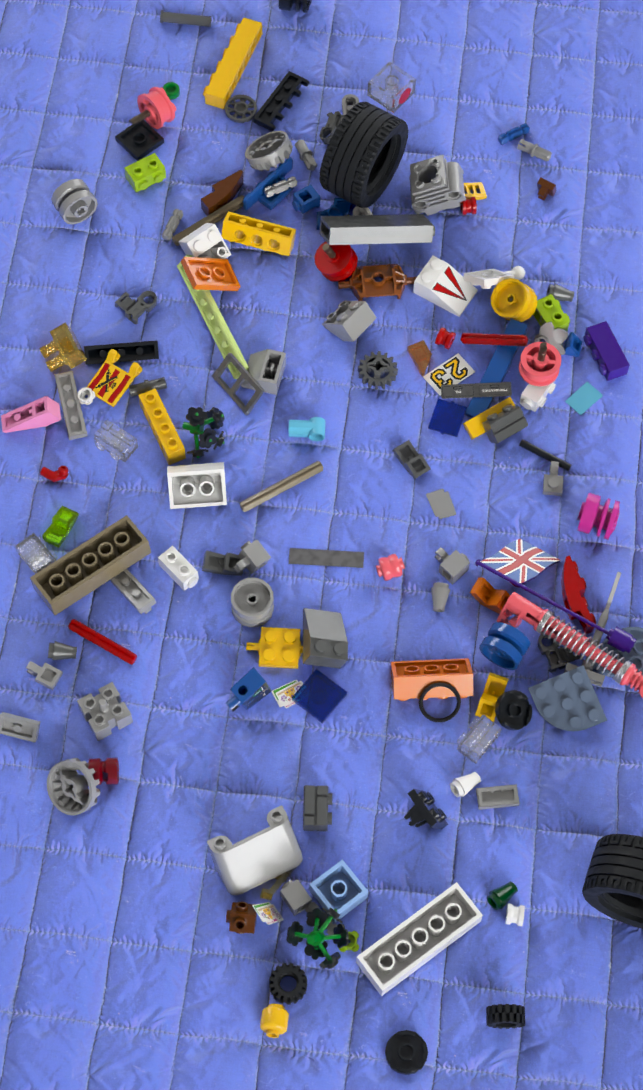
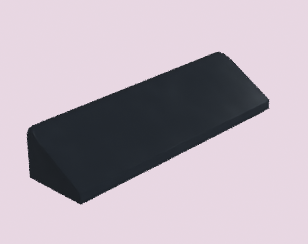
[84,341,159,365]

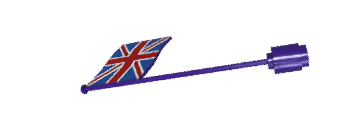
[475,539,637,653]

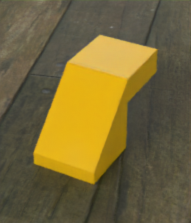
[475,672,509,722]

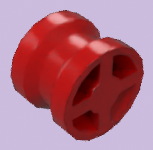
[460,196,477,215]
[435,327,456,350]

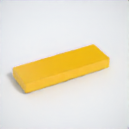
[463,397,515,440]

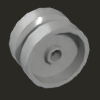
[51,179,98,225]
[231,578,274,627]

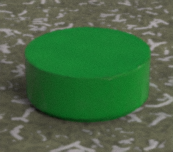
[163,82,180,100]

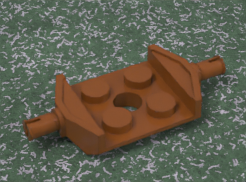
[338,264,417,301]

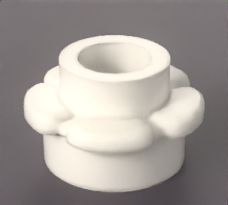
[78,387,95,405]

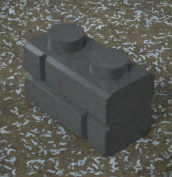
[482,404,528,444]
[303,785,332,831]

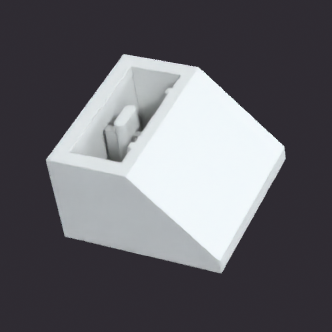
[178,223,231,259]

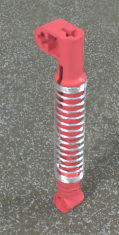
[497,592,643,698]

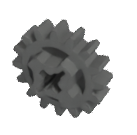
[358,351,398,390]

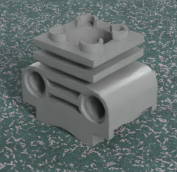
[409,155,466,216]

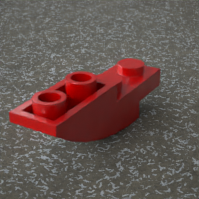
[561,555,596,634]

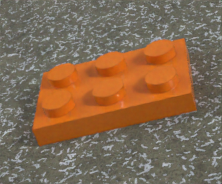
[181,257,241,291]

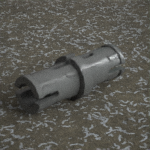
[129,377,167,397]

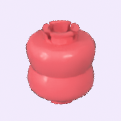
[376,554,405,581]

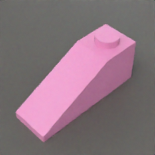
[1,396,61,433]

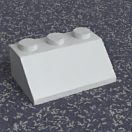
[167,462,227,509]

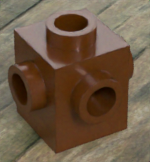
[226,901,257,934]

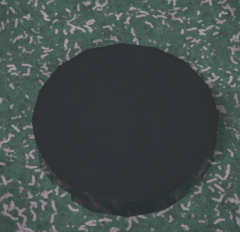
[495,690,532,730]
[385,1030,428,1075]

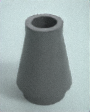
[546,283,574,302]
[48,641,77,660]

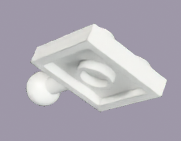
[464,266,525,289]

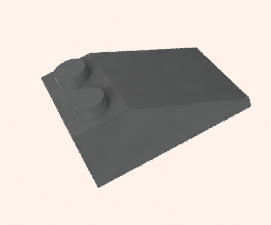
[303,608,348,668]

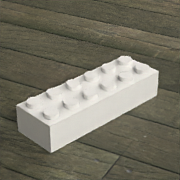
[356,882,483,996]

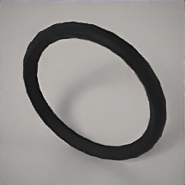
[419,682,461,722]

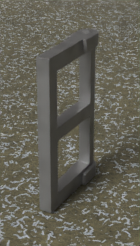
[212,353,265,415]

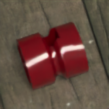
[88,758,119,785]

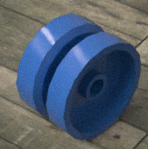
[479,622,531,670]

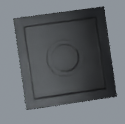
[115,120,164,161]

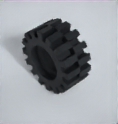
[269,963,307,1005]
[486,1004,525,1029]

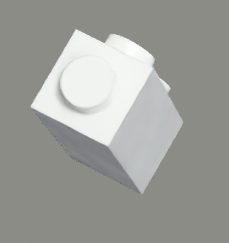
[520,381,556,412]
[158,545,199,591]

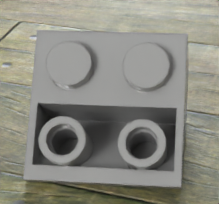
[322,300,377,342]
[241,349,286,395]

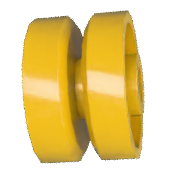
[491,278,537,322]

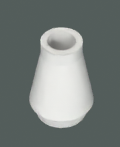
[450,772,481,797]

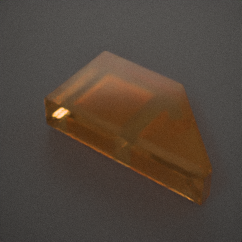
[407,340,432,376]

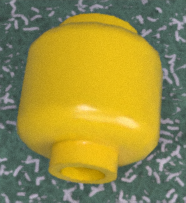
[260,1004,289,1038]

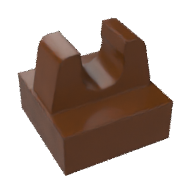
[537,177,557,200]

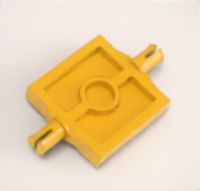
[246,627,303,669]

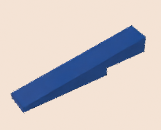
[465,318,528,418]

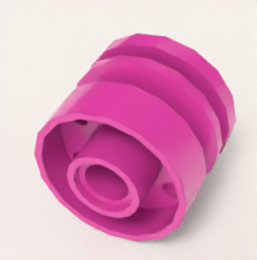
[577,493,620,540]

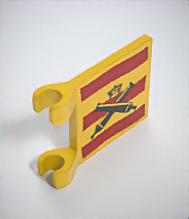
[87,349,143,407]

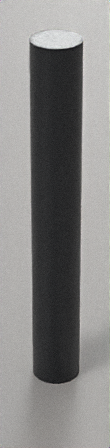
[519,439,572,471]

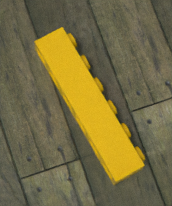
[203,17,263,109]

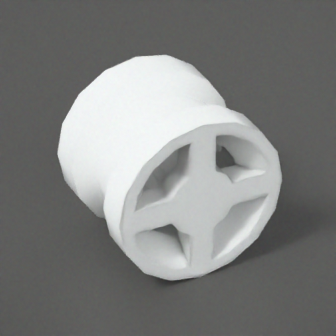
[505,903,525,927]

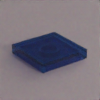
[292,669,347,724]

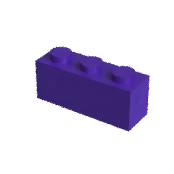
[583,321,630,381]

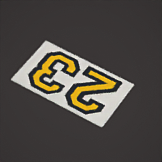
[423,353,475,396]

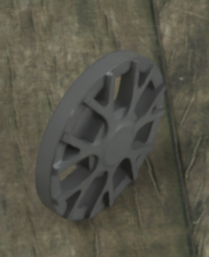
[225,95,257,123]

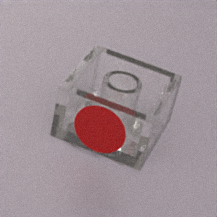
[367,61,416,113]

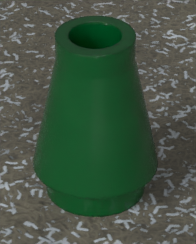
[487,881,518,910]

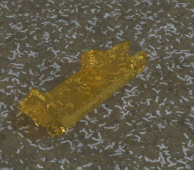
[260,868,296,901]

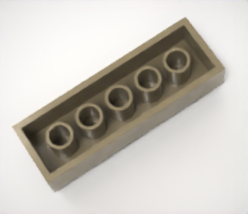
[30,515,151,615]

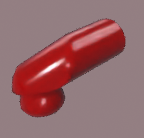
[40,466,69,482]

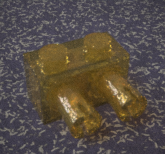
[39,322,87,372]

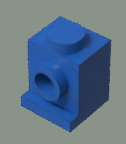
[292,184,320,214]

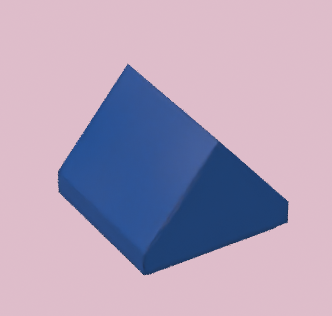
[564,332,582,357]

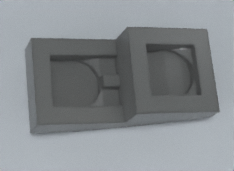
[392,440,431,479]
[202,551,243,576]

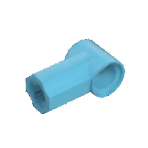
[289,417,326,441]

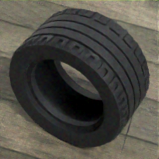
[320,102,408,208]
[582,834,643,929]

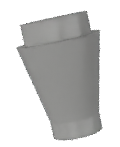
[431,582,450,612]

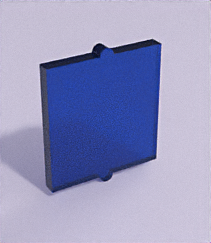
[428,398,467,437]

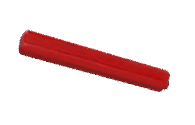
[461,333,528,346]
[68,619,137,665]

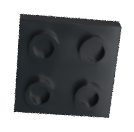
[404,789,448,829]

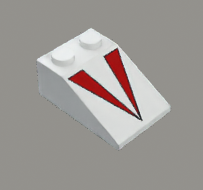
[413,256,478,317]

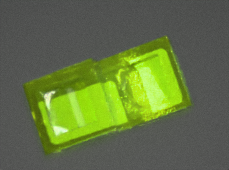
[42,506,79,548]

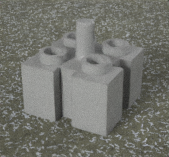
[77,682,133,741]

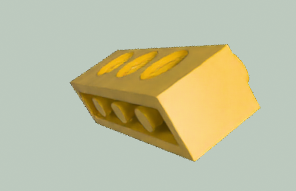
[221,211,296,256]
[138,388,186,465]

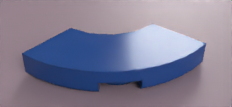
[316,198,352,230]

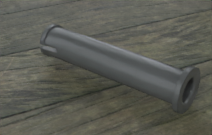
[160,10,212,27]

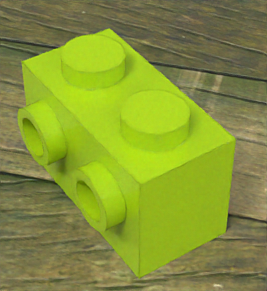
[124,153,166,192]
[533,294,570,332]

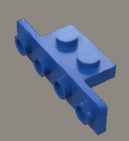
[243,157,294,211]

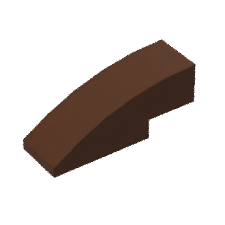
[201,170,243,216]

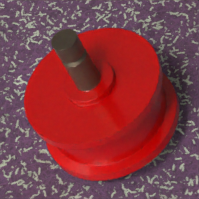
[315,241,358,282]

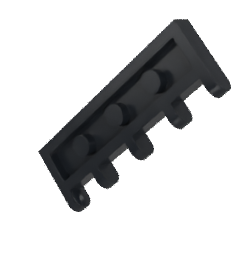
[253,71,309,131]

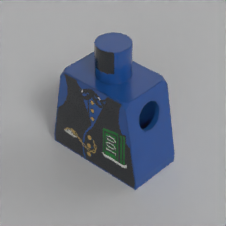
[226,667,271,712]

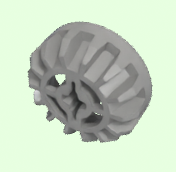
[245,131,293,171]
[47,758,100,815]

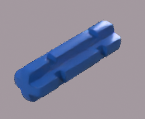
[498,123,530,145]

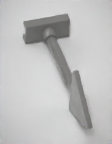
[564,572,621,687]

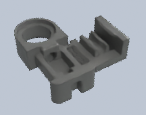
[319,111,346,144]
[115,291,157,324]
[538,633,581,673]

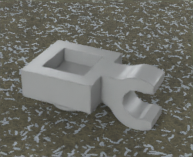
[543,461,563,496]
[26,661,63,690]

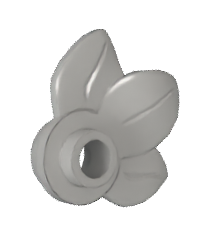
[534,322,568,355]

